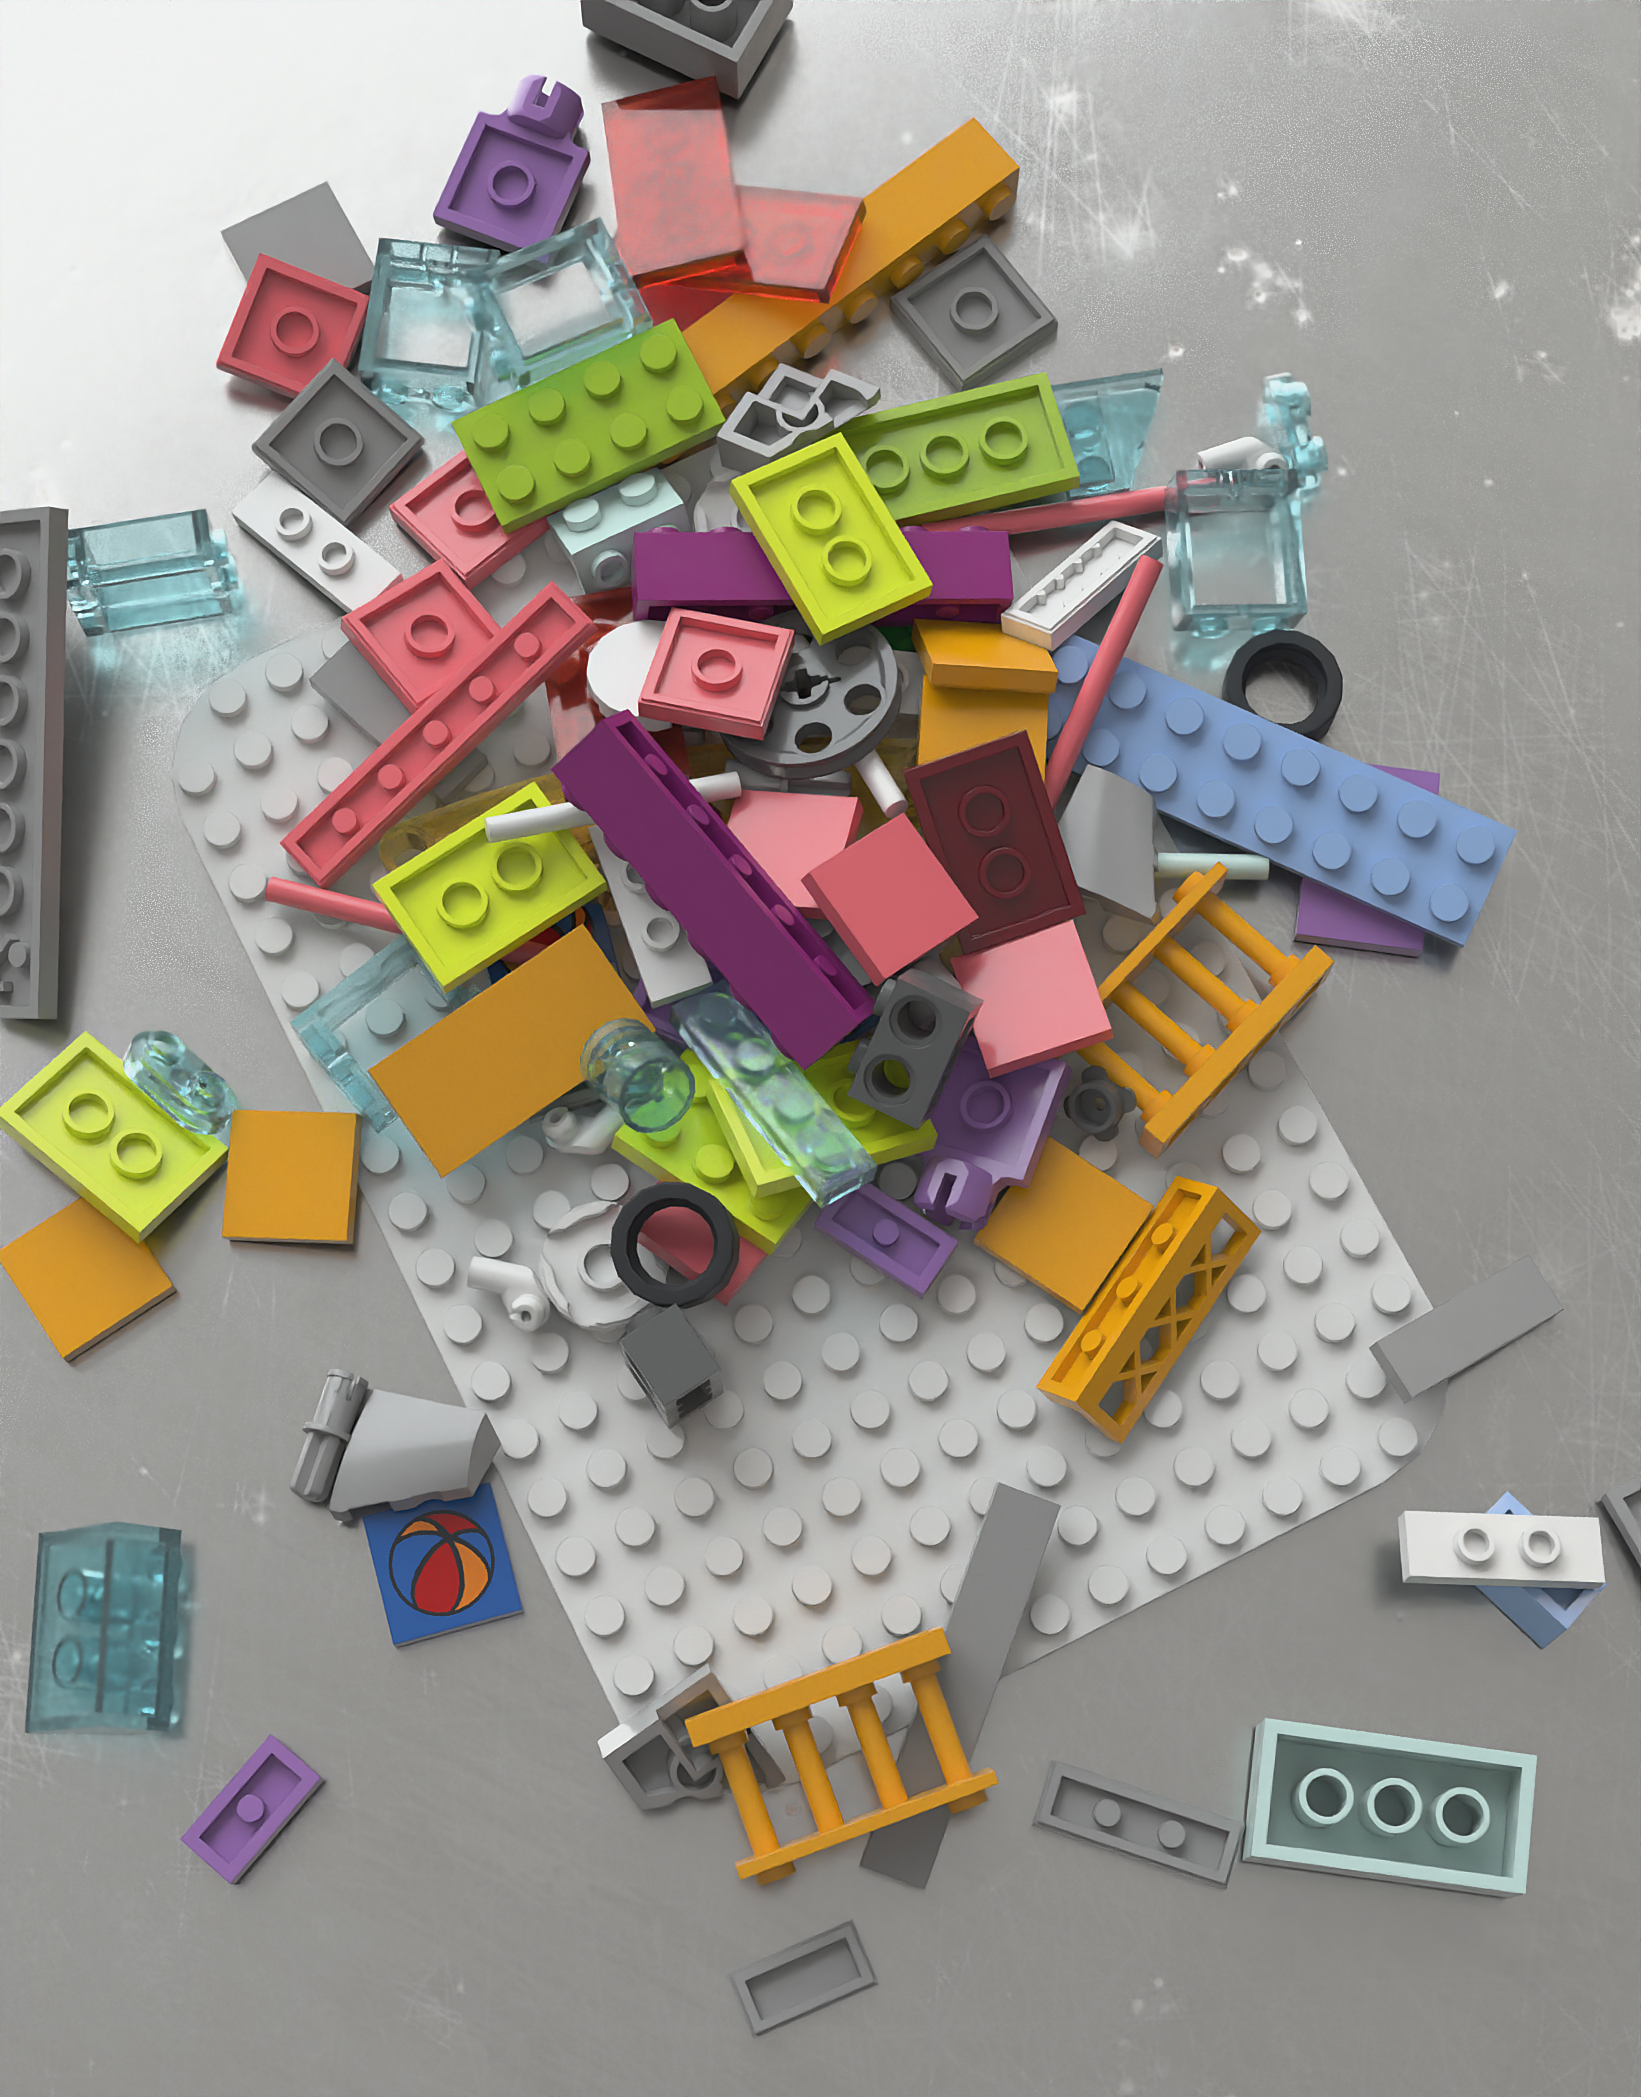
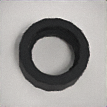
[1222,629,1343,742]
[610,1182,740,1309]

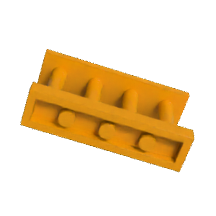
[1054,861,1335,1160]
[685,1626,999,1886]

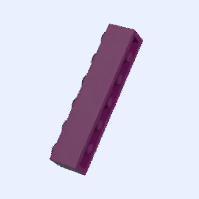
[630,526,1014,627]
[550,709,875,1071]

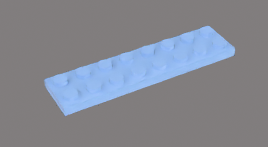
[1045,634,1517,948]

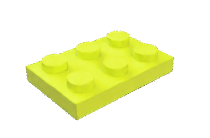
[729,432,933,646]
[372,781,607,994]
[0,1031,229,1244]
[706,1036,938,1199]
[611,1048,832,1256]

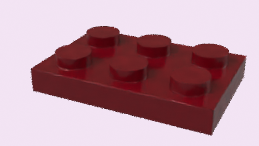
[902,729,1087,955]

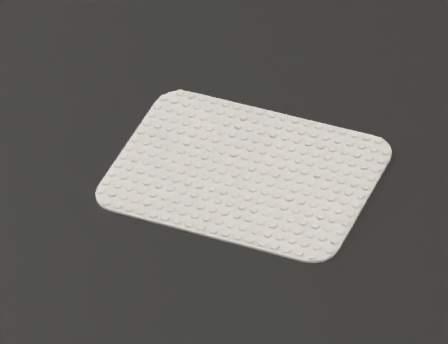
[171,400,1448,1795]

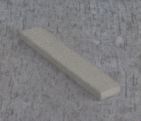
[860,1482,1061,1890]

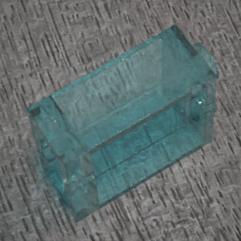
[460,217,652,392]
[358,237,503,412]
[1163,469,1308,639]
[67,508,240,637]
[290,934,482,1134]

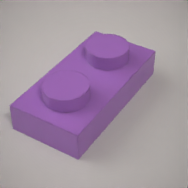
[814,1172,959,1299]
[180,1734,324,1885]

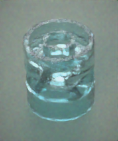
[580,1018,695,1134]

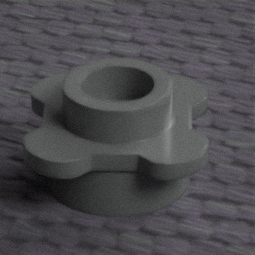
[1063,1065,1137,1142]

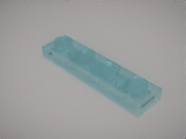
[669,979,878,1209]

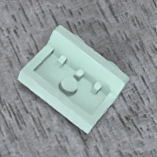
[546,467,693,600]

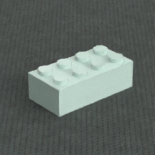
[1242,1718,1537,1898]

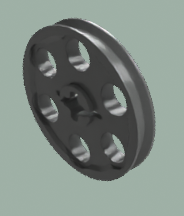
[719,609,902,780]

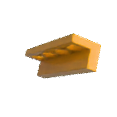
[1036,1176,1262,1444]

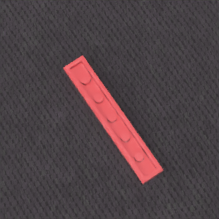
[279,581,598,890]

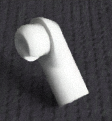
[1196,437,1289,488]
[542,1093,637,1155]
[467,1255,550,1331]

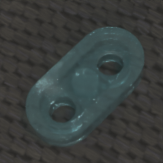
[1261,372,1328,492]
[123,1030,237,1135]

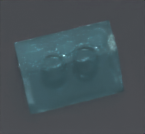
[25,1521,183,1736]

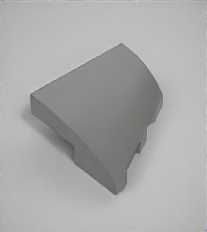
[716,363,881,472]
[1058,764,1160,926]
[329,1389,502,1522]
[597,1663,786,1811]

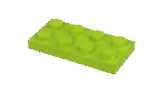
[451,318,726,535]
[811,372,1080,528]

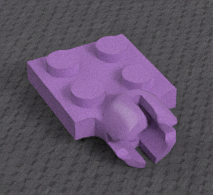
[432,75,591,265]
[912,1035,1072,1231]

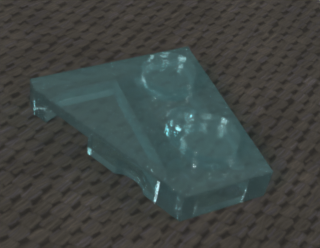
[1051,368,1164,501]

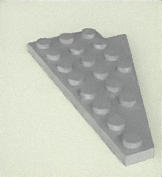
[0,506,69,1019]

